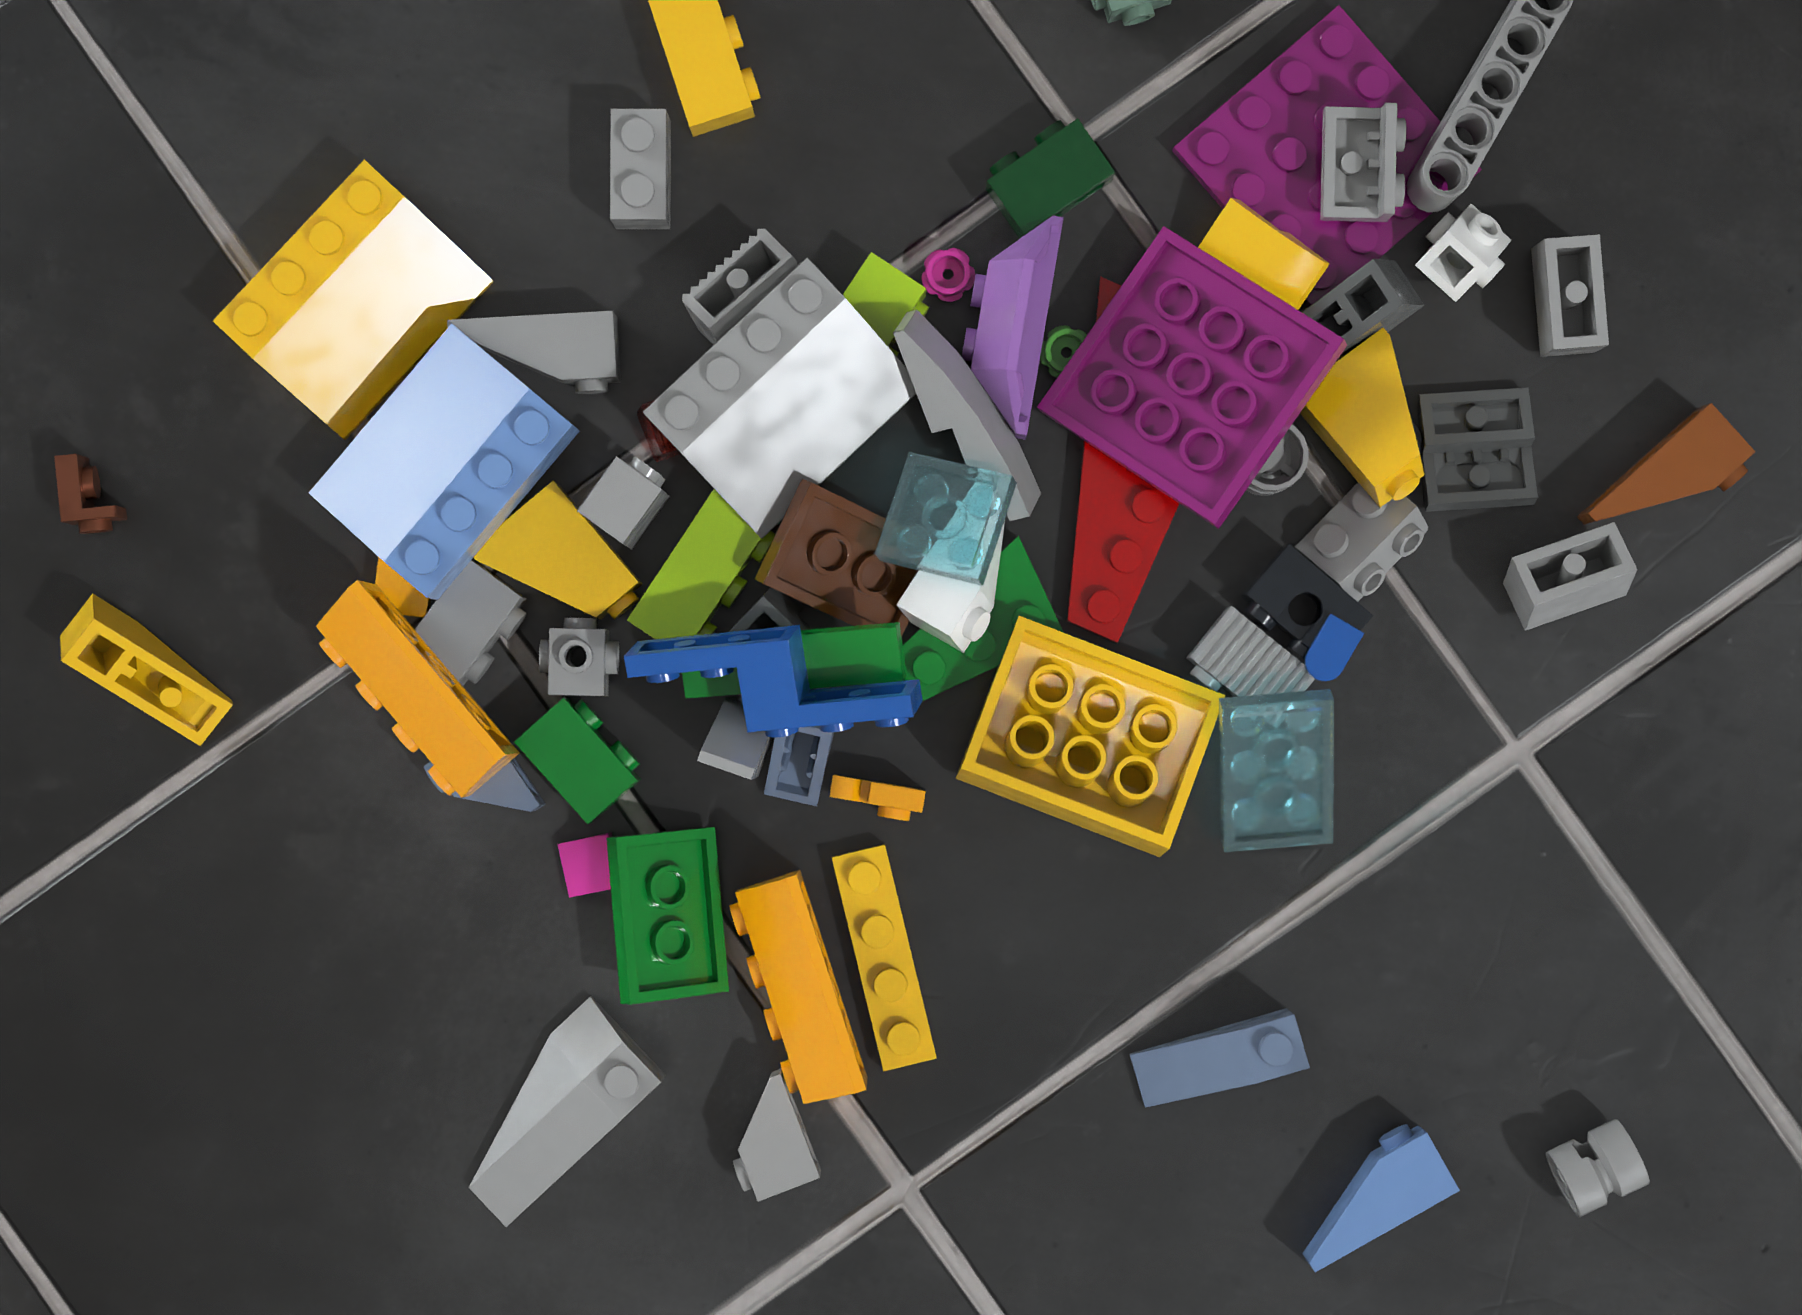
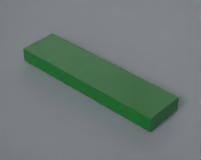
[682,622,906,699]

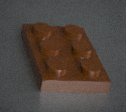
[754,479,936,637]

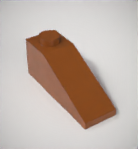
[1577,403,1755,525]

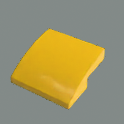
[1198,198,1330,310]

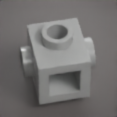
[539,618,619,696]

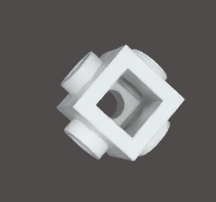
[1415,204,1511,302]

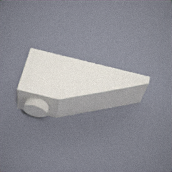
[896,472,1006,653]

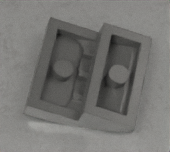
[1418,387,1538,512]

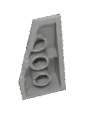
[469,996,666,1227]

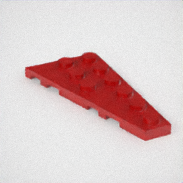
[1067,276,1179,643]

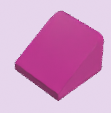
[557,832,613,898]

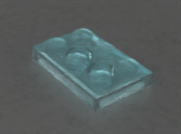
[1219,689,1334,852]

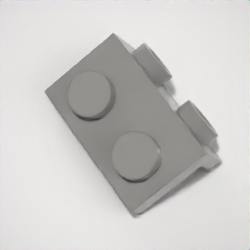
[1320,102,1406,222]
[1295,483,1428,602]

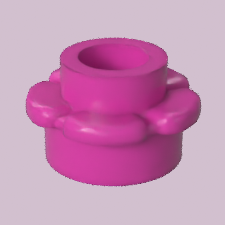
[921,248,975,302]

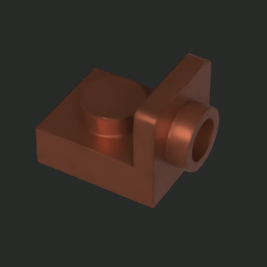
[54,454,127,534]

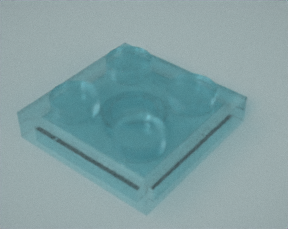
[875,452,1017,586]

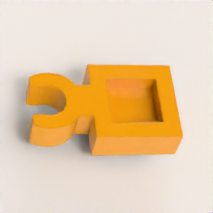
[829,775,926,821]

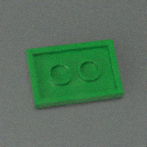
[606,827,729,1005]

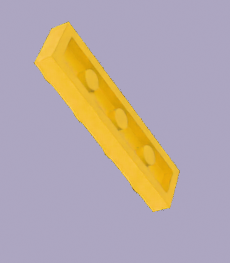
[832,844,937,1072]

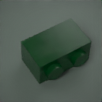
[985,118,1115,239]

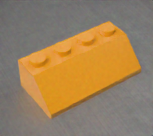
[316,580,520,798]
[729,870,867,1104]

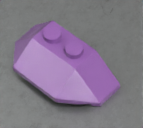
[962,216,1064,440]

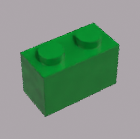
[514,697,641,824]

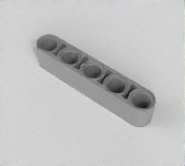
[1407,0,1573,212]

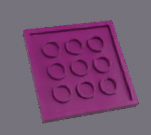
[1172,5,1482,307]
[1037,226,1347,529]

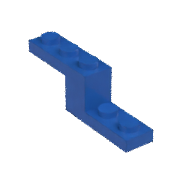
[624,625,923,738]

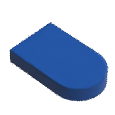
[1304,614,1364,681]

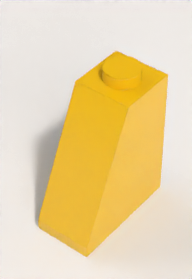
[1300,327,1424,508]
[473,481,643,620]

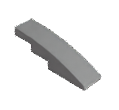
[893,310,1041,521]

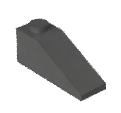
[1302,259,1424,362]

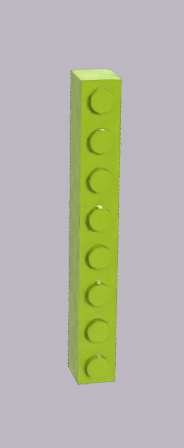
[627,252,929,639]

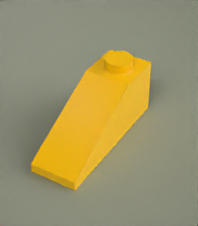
[60,593,233,746]

